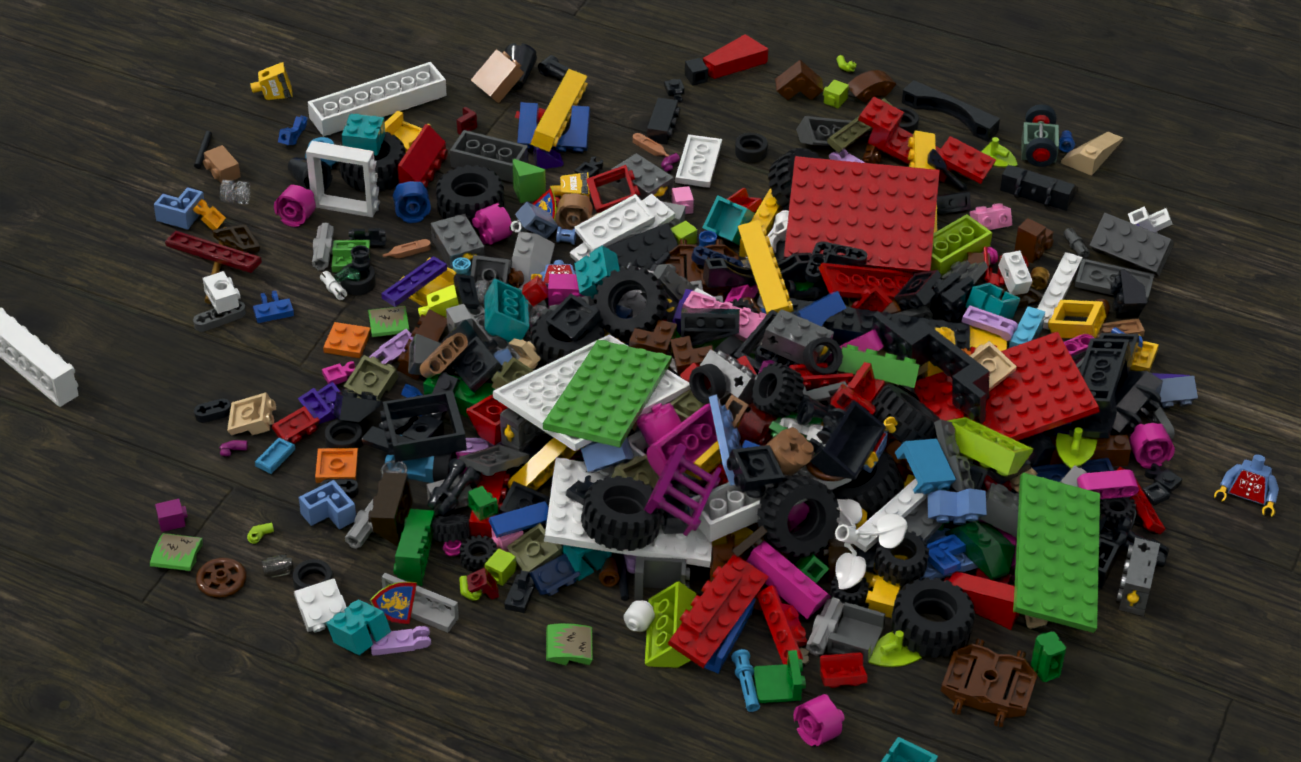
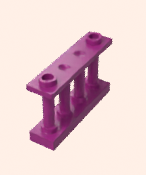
[644,443,722,536]

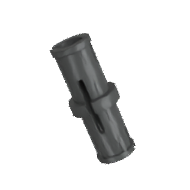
[1063,228,1090,259]

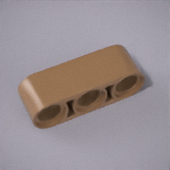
[420,333,468,378]

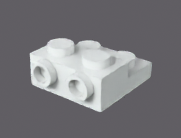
[294,578,347,632]

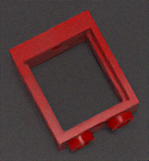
[586,165,640,213]

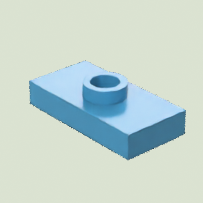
[255,438,295,474]

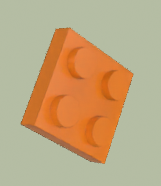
[323,322,371,358]
[315,448,358,483]

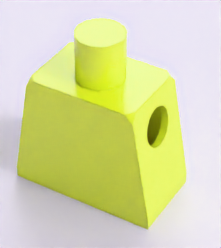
[418,285,459,318]

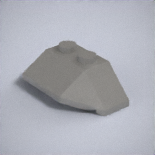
[511,232,555,283]

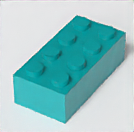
[484,278,529,342]

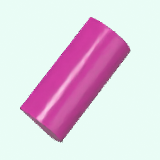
[647,404,718,476]

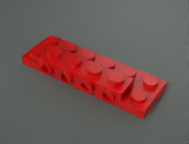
[819,263,913,302]
[668,554,769,668]

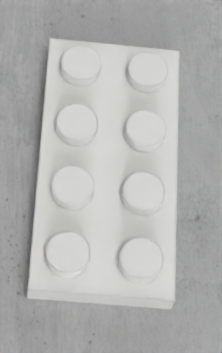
[675,135,722,188]
[575,194,655,251]

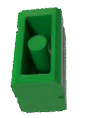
[1031,631,1066,682]

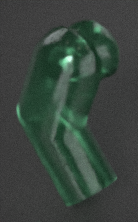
[334,267,361,283]

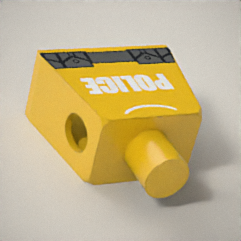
[250,62,293,100]
[550,172,590,199]

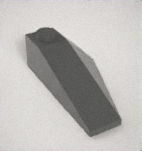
[796,116,868,146]

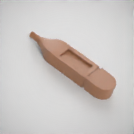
[633,133,670,157]
[383,239,431,258]

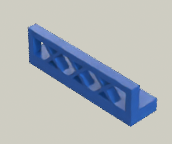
[704,598,756,674]

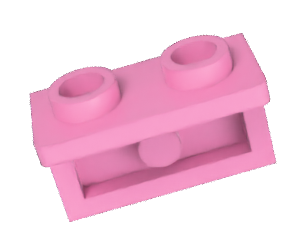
[970,203,1012,230]

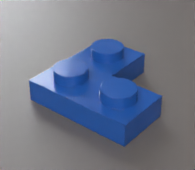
[927,534,966,576]

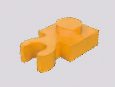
[193,199,226,230]

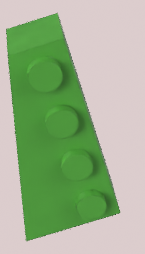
[837,344,920,388]

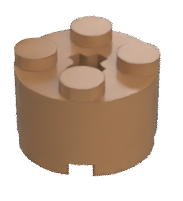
[555,193,593,235]
[766,427,814,476]

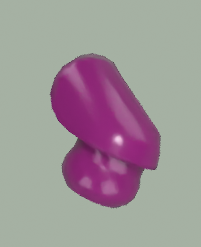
[661,153,680,172]
[219,440,248,456]

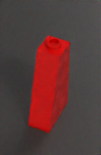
[703,34,768,79]
[944,571,1020,630]

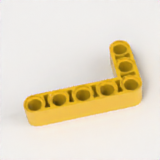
[507,437,584,491]

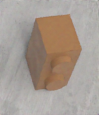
[203,145,241,184]

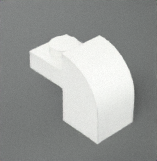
[1128,206,1173,233]

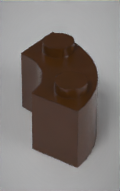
[848,70,897,103]

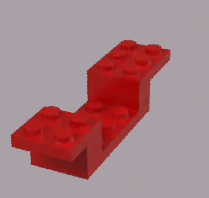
[858,97,996,184]

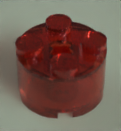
[738,403,777,446]

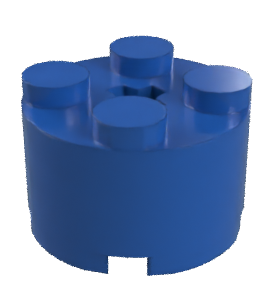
[393,181,431,223]

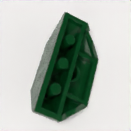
[945,521,1015,580]

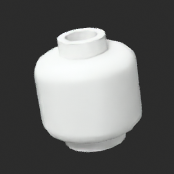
[624,600,655,632]

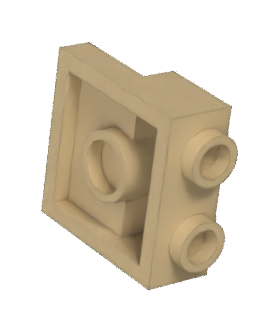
[970,341,1017,391]
[227,393,276,435]

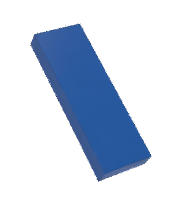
[489,501,549,538]

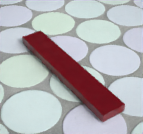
[165,231,262,273]

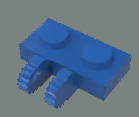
[253,291,294,323]

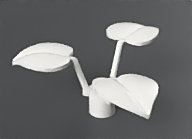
[835,499,908,589]

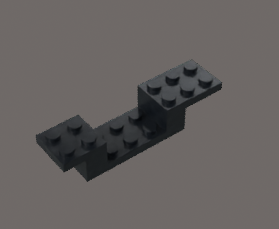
[872,311,990,424]
[1069,333,1139,438]

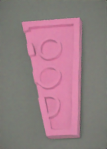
[682,291,767,342]

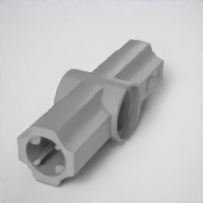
[312,223,334,270]
[345,499,375,549]
[806,597,844,656]

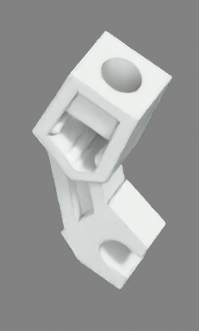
[767,217,788,254]
[780,418,824,443]

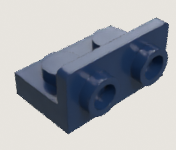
[529,553,581,596]

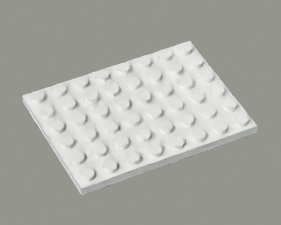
[493,334,690,451]
[544,458,712,568]

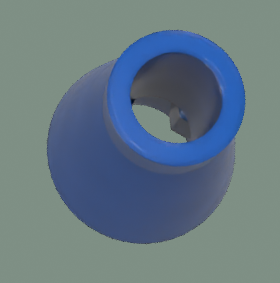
[1059,130,1075,152]

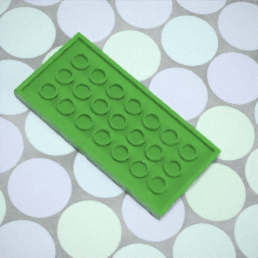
[543,340,672,448]
[1013,472,1100,633]

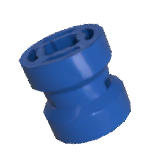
[699,230,717,247]

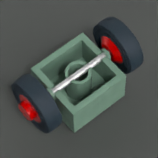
[1021,104,1059,167]

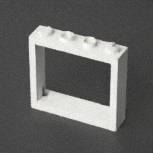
[306,141,380,218]

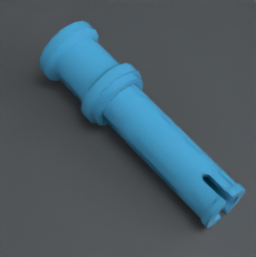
[731,649,760,712]

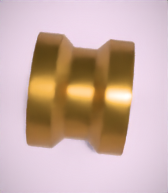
[1031,267,1050,290]

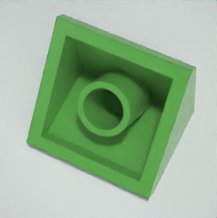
[513,159,546,203]

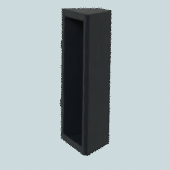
[1000,164,1078,211]
[1110,371,1163,435]
[809,400,886,480]

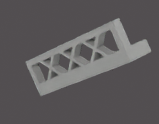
[381,573,459,633]

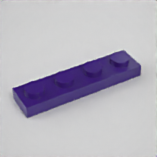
[381,256,447,307]

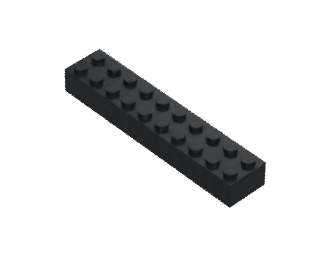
[789,298,970,351]

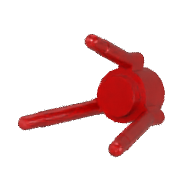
[983,247,1005,288]

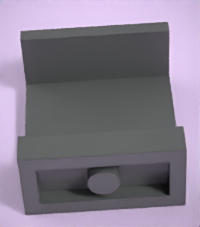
[634,556,690,600]
[827,602,885,664]

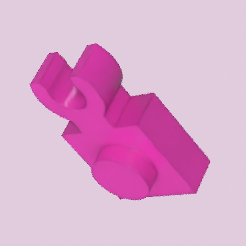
[322,361,355,385]

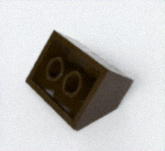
[368,473,413,546]

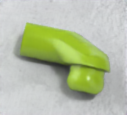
[836,55,857,73]
[247,522,274,543]
[459,576,482,601]

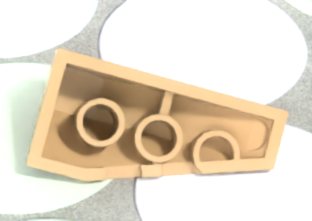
[1061,132,1123,176]

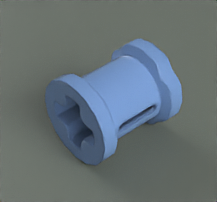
[556,227,577,245]

